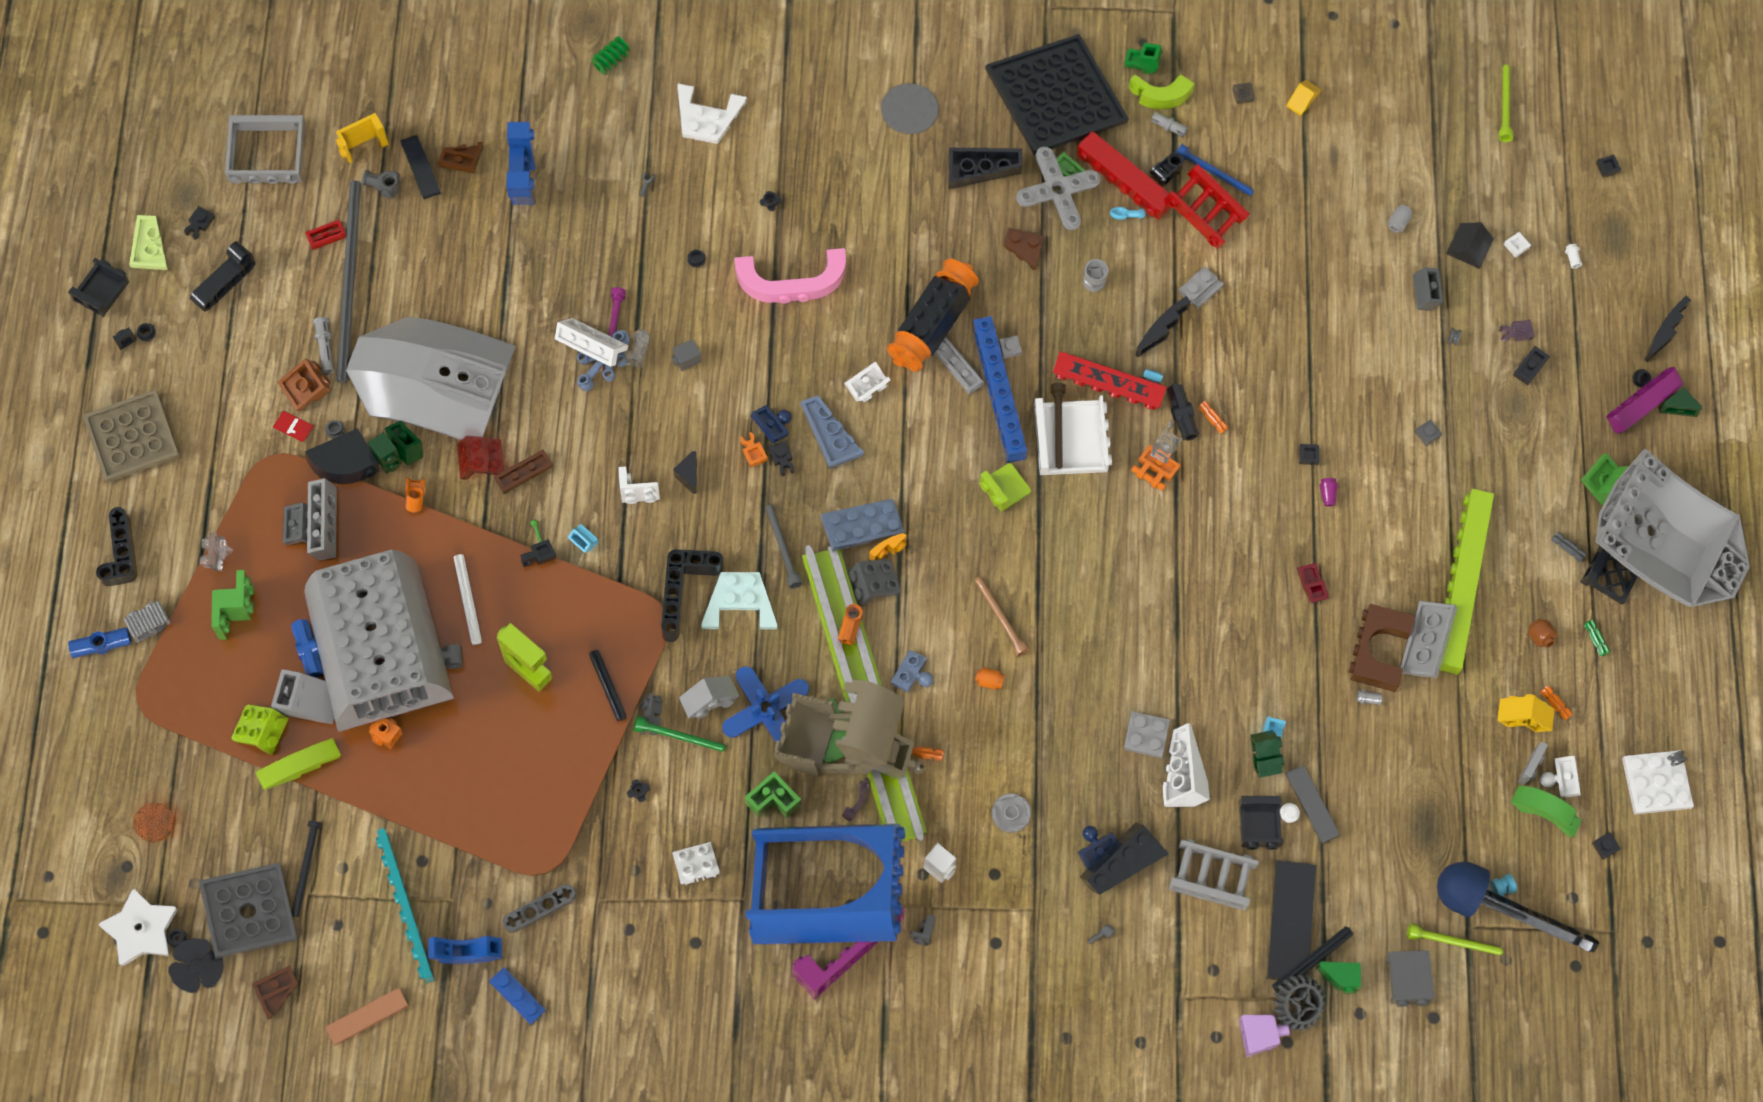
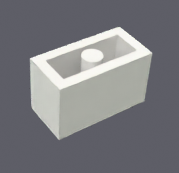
[923,843,956,883]

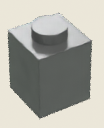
[671,339,702,371]

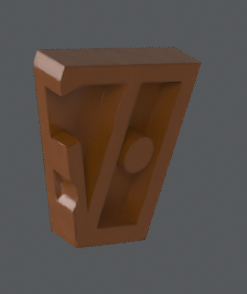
[438,142,483,174]
[1004,228,1044,270]
[252,966,299,1020]

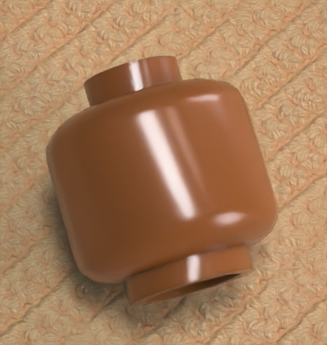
[1528,619,1557,648]

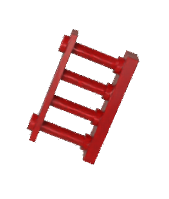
[1164,164,1250,249]

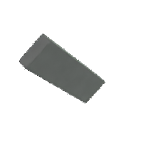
[1285,765,1340,844]

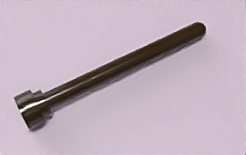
[1051,383,1066,469]

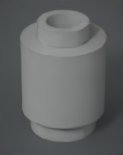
[1387,205,1412,233]

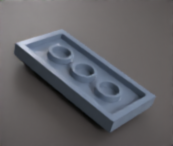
[821,499,905,551]

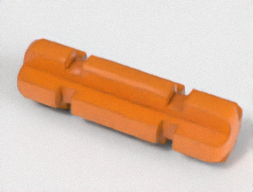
[1199,401,1228,434]
[1541,685,1573,720]
[911,746,944,761]

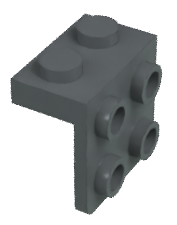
[848,559,901,606]

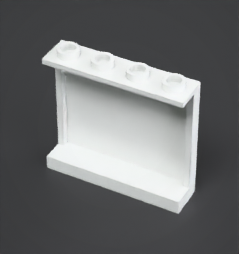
[1034,395,1112,475]

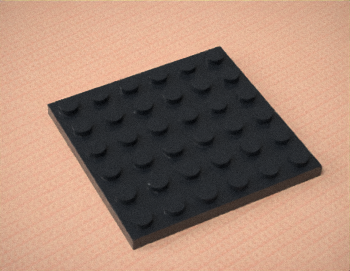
[985,34,1129,155]

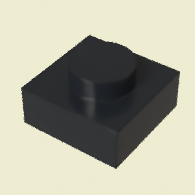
[1596,155,1621,178]
[113,327,137,350]
[1299,444,1319,465]
[1592,832,1621,860]

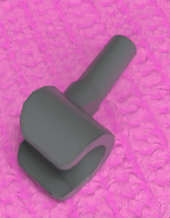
[640,172,656,197]
[1087,925,1115,944]

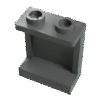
[1385,950,1435,1007]

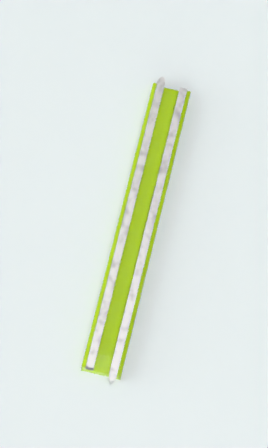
[802,545,927,843]

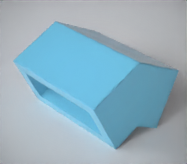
[567,524,599,553]

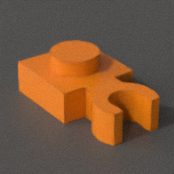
[740,432,768,468]

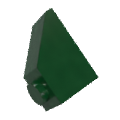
[384,420,423,466]

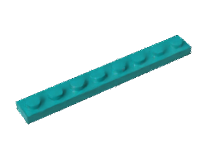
[375,828,435,983]

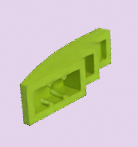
[256,738,341,790]

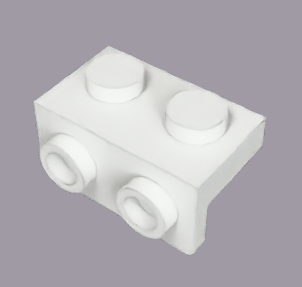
[844,362,890,402]

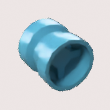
[1490,874,1517,897]

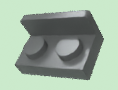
[283,503,308,545]

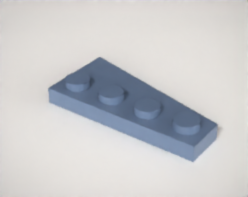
[800,395,864,469]

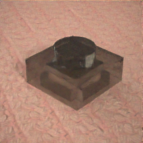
[1233,82,1255,104]

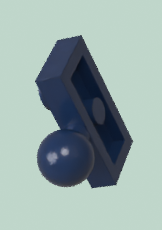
[751,405,792,444]
[1077,825,1117,869]

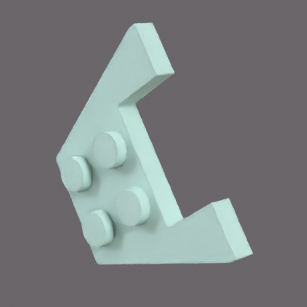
[701,572,777,630]

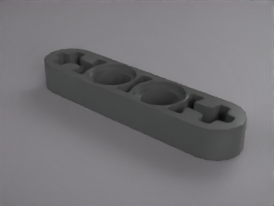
[503,884,576,933]

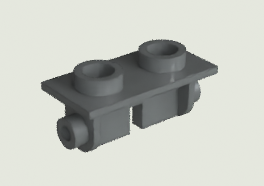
[641,692,663,735]

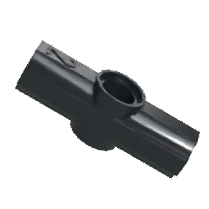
[1166,383,1199,441]

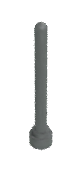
[766,504,803,589]

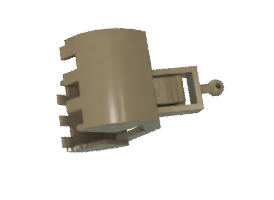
[774,679,925,779]

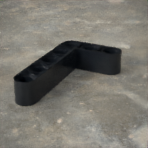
[661,549,724,642]

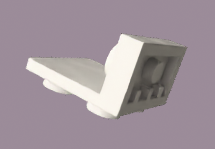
[619,467,660,504]

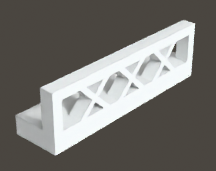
[555,318,628,367]

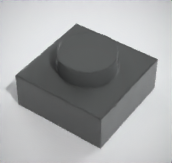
[1415,420,1442,446]

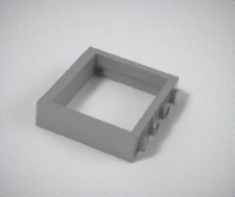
[225,115,306,184]

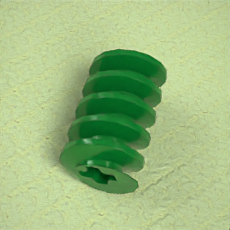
[591,36,630,75]

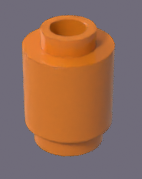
[975,667,1005,690]

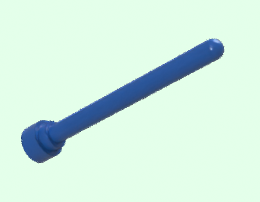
[1177,144,1254,196]

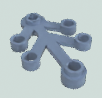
[577,330,630,391]

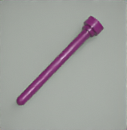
[603,287,626,370]

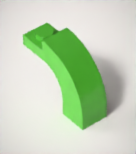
[1511,785,1582,837]

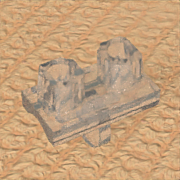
[200,532,232,571]

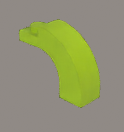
[1129,74,1195,110]

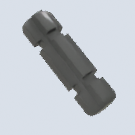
[1552,532,1587,562]

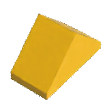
[1286,80,1321,116]

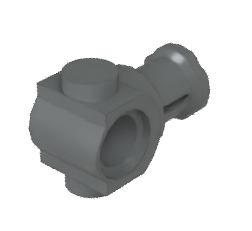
[361,169,400,198]

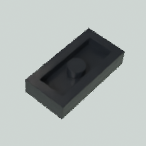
[1513,346,1550,385]

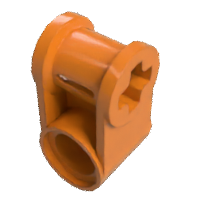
[405,477,426,513]

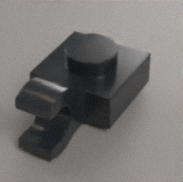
[520,539,556,567]

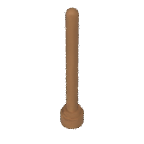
[975,577,1030,657]

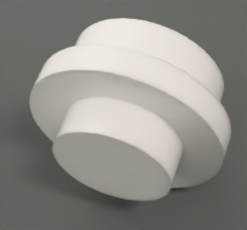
[1280,803,1300,823]

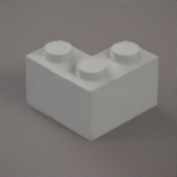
[679,676,739,719]

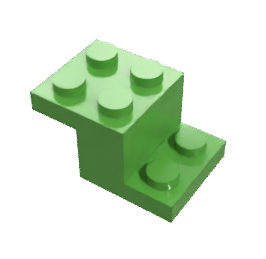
[1581,453,1636,518]
[211,570,255,640]

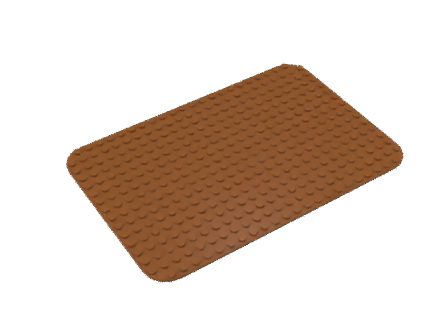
[136,453,670,876]

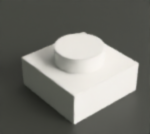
[1504,232,1531,258]

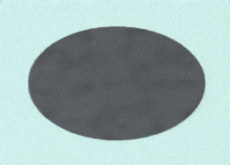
[881,83,939,134]

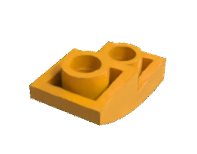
[869,533,907,560]

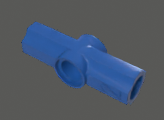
[291,619,324,678]
[68,627,132,658]

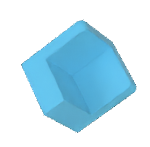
[1262,717,1286,738]

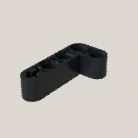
[190,241,255,312]
[96,507,137,586]

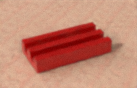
[305,219,346,250]

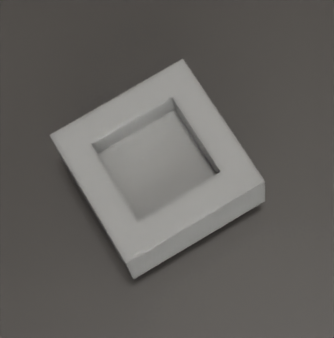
[999,336,1022,359]

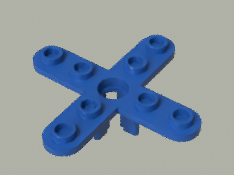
[722,667,809,742]

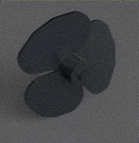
[168,938,224,993]

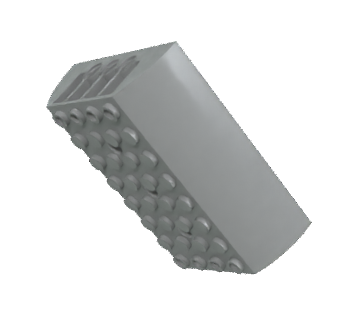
[304,549,454,732]

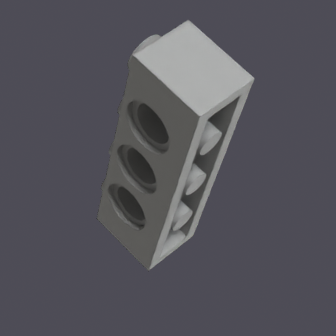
[307,478,337,561]

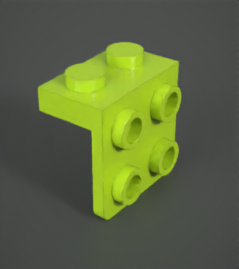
[979,463,1031,512]
[231,705,288,754]

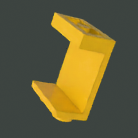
[335,113,389,164]

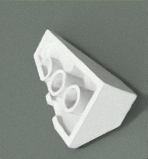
[1162,723,1210,807]

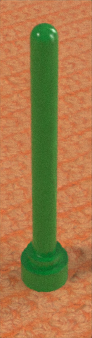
[633,715,726,752]

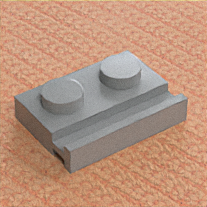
[1179,266,1224,309]
[1517,742,1548,785]

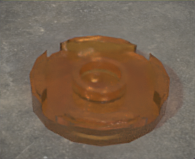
[133,802,175,843]

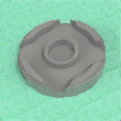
[991,793,1031,833]

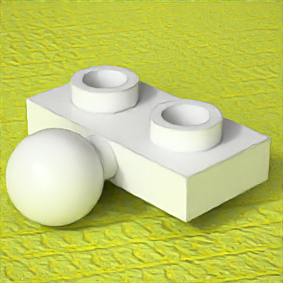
[1540,756,1581,798]

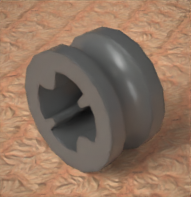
[1448,328,1461,346]
[1667,750,1688,767]

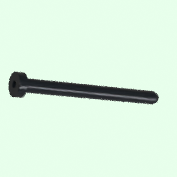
[292,821,322,917]

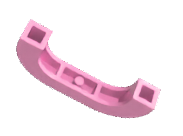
[735,248,846,304]

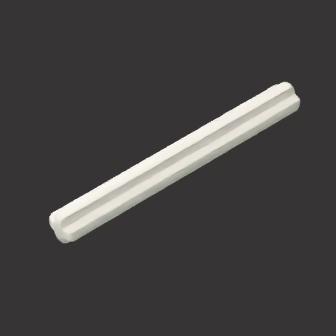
[454,554,482,645]

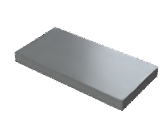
[1400,601,1457,678]

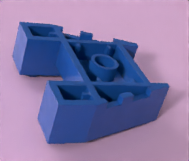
[507,122,536,205]

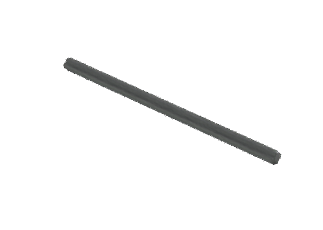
[337,180,361,383]

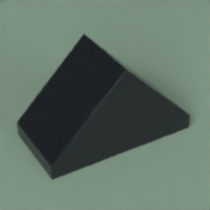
[673,451,697,494]

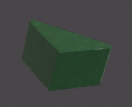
[1659,387,1702,417]

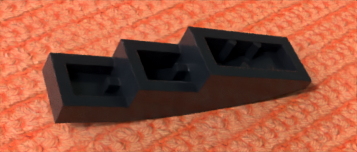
[400,135,441,200]
[1135,296,1191,358]
[1644,296,1691,362]

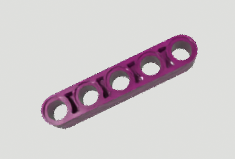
[1606,367,1684,434]

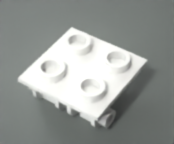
[672,842,720,885]

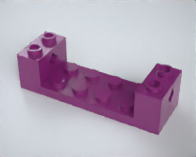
[792,908,905,1000]

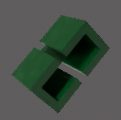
[368,432,402,474]
[1250,730,1284,778]

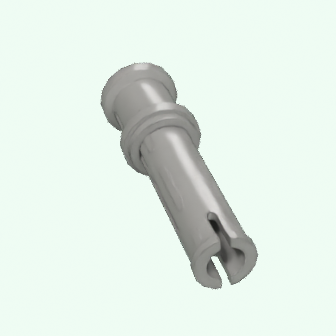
[312,317,334,374]

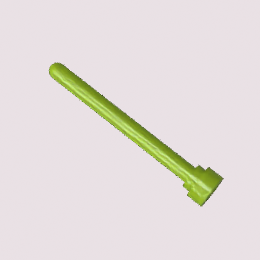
[1499,64,1513,142]
[1407,923,1503,955]

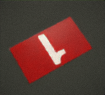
[272,411,314,442]

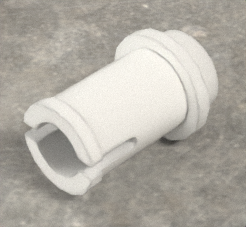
[1565,244,1582,269]

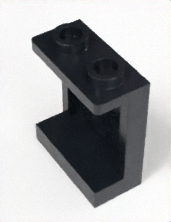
[68,258,129,317]
[1239,796,1283,850]

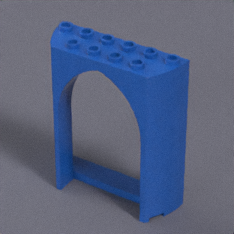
[746,823,905,944]

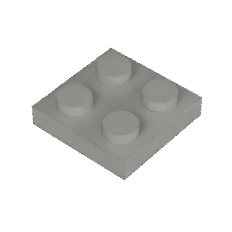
[1123,711,1170,759]

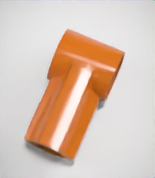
[838,604,863,645]

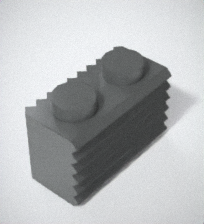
[1413,267,1444,311]

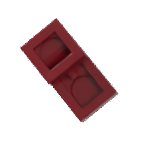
[1297,563,1329,604]

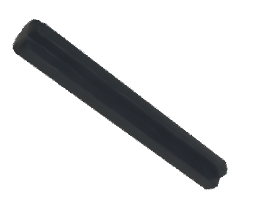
[589,650,626,721]

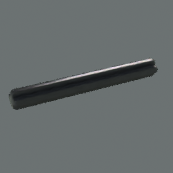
[1272,926,1353,993]

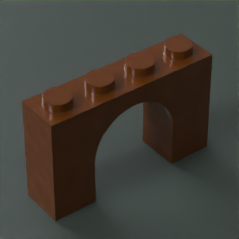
[1348,604,1415,692]

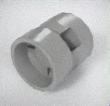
[1082,259,1108,292]

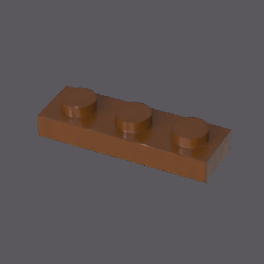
[494,449,553,494]

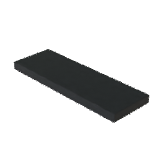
[1267,860,1316,980]

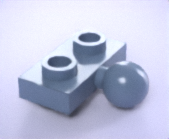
[891,650,934,693]

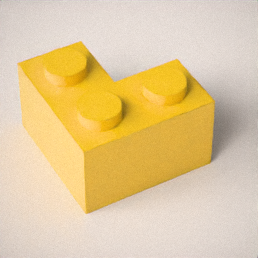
[1497,694,1555,733]

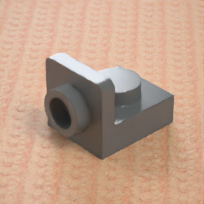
[910,915,936,945]

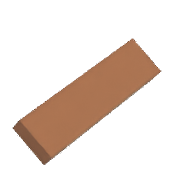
[325,988,409,1046]

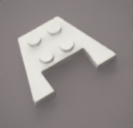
[678,84,747,144]

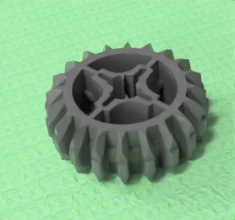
[1272,975,1327,1031]

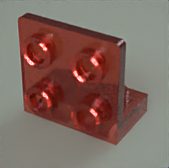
[457,435,504,480]

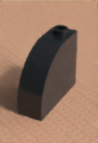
[305,428,379,484]

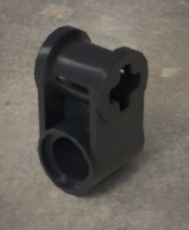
[1149,152,1184,186]

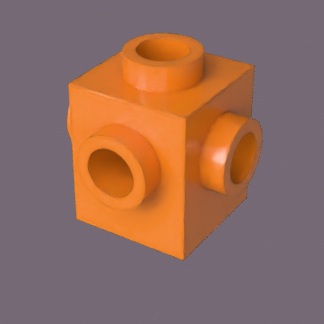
[369,717,403,749]

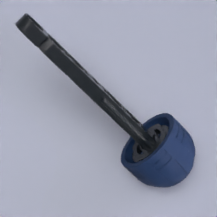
[1437,861,1599,953]

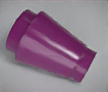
[1319,478,1338,507]

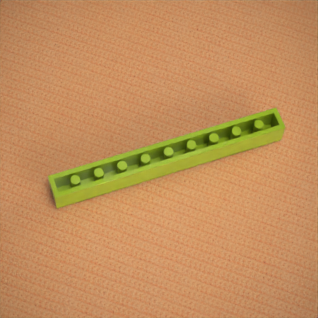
[1440,489,1494,674]

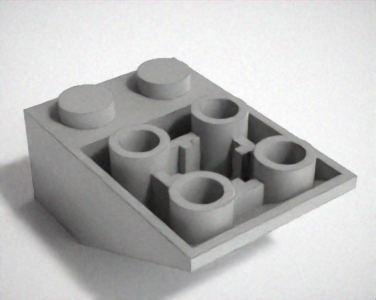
[271,669,335,725]

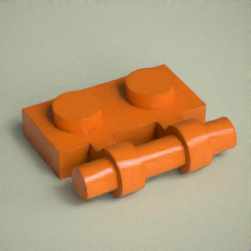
[1131,444,1181,491]

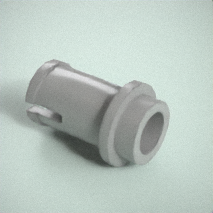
[1356,689,1382,705]

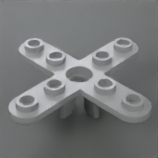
[1016,147,1100,230]

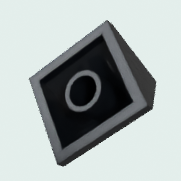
[1446,222,1494,269]

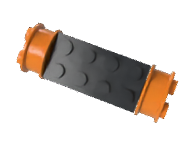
[887,258,979,372]

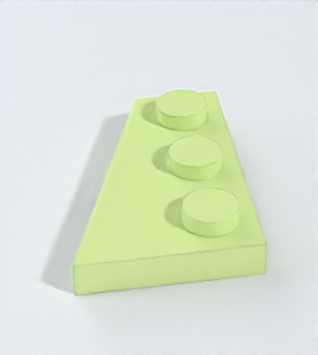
[129,215,168,270]

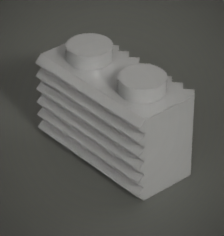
[124,601,171,643]

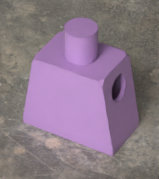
[1239,1015,1289,1057]

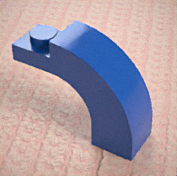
[428,936,502,964]

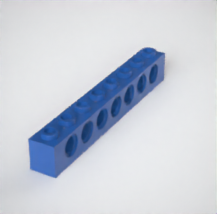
[972,316,1027,463]

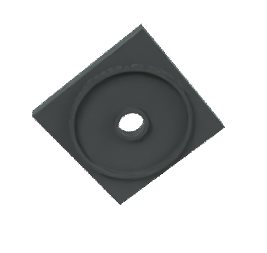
[199,863,297,959]

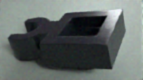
[184,206,215,240]
[768,441,794,477]

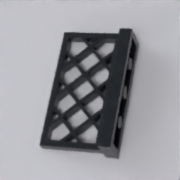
[1580,545,1638,605]

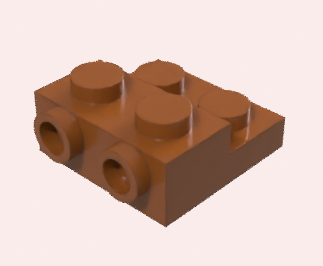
[277,358,331,412]

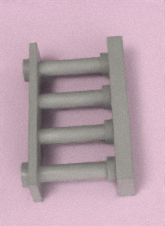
[1168,839,1259,911]

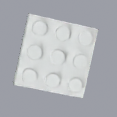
[1622,750,1694,815]

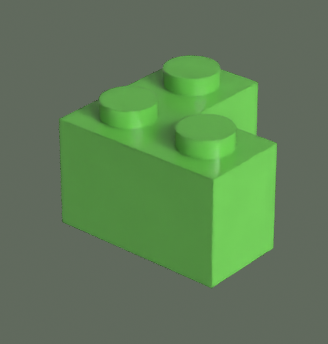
[745,771,801,819]

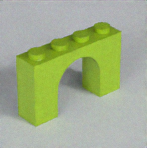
[497,623,552,692]

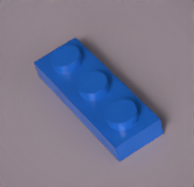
[489,967,546,1025]

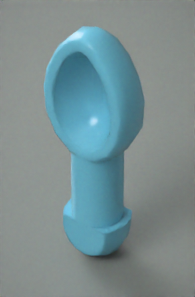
[1109,207,1146,220]

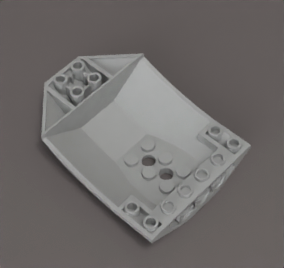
[346,317,516,446]
[1596,449,1750,607]

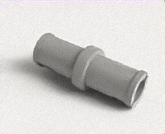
[1151,112,1188,137]

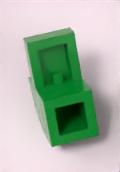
[1124,43,1163,74]

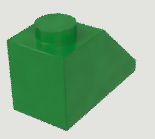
[1317,962,1361,994]

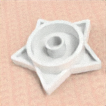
[99,889,177,966]

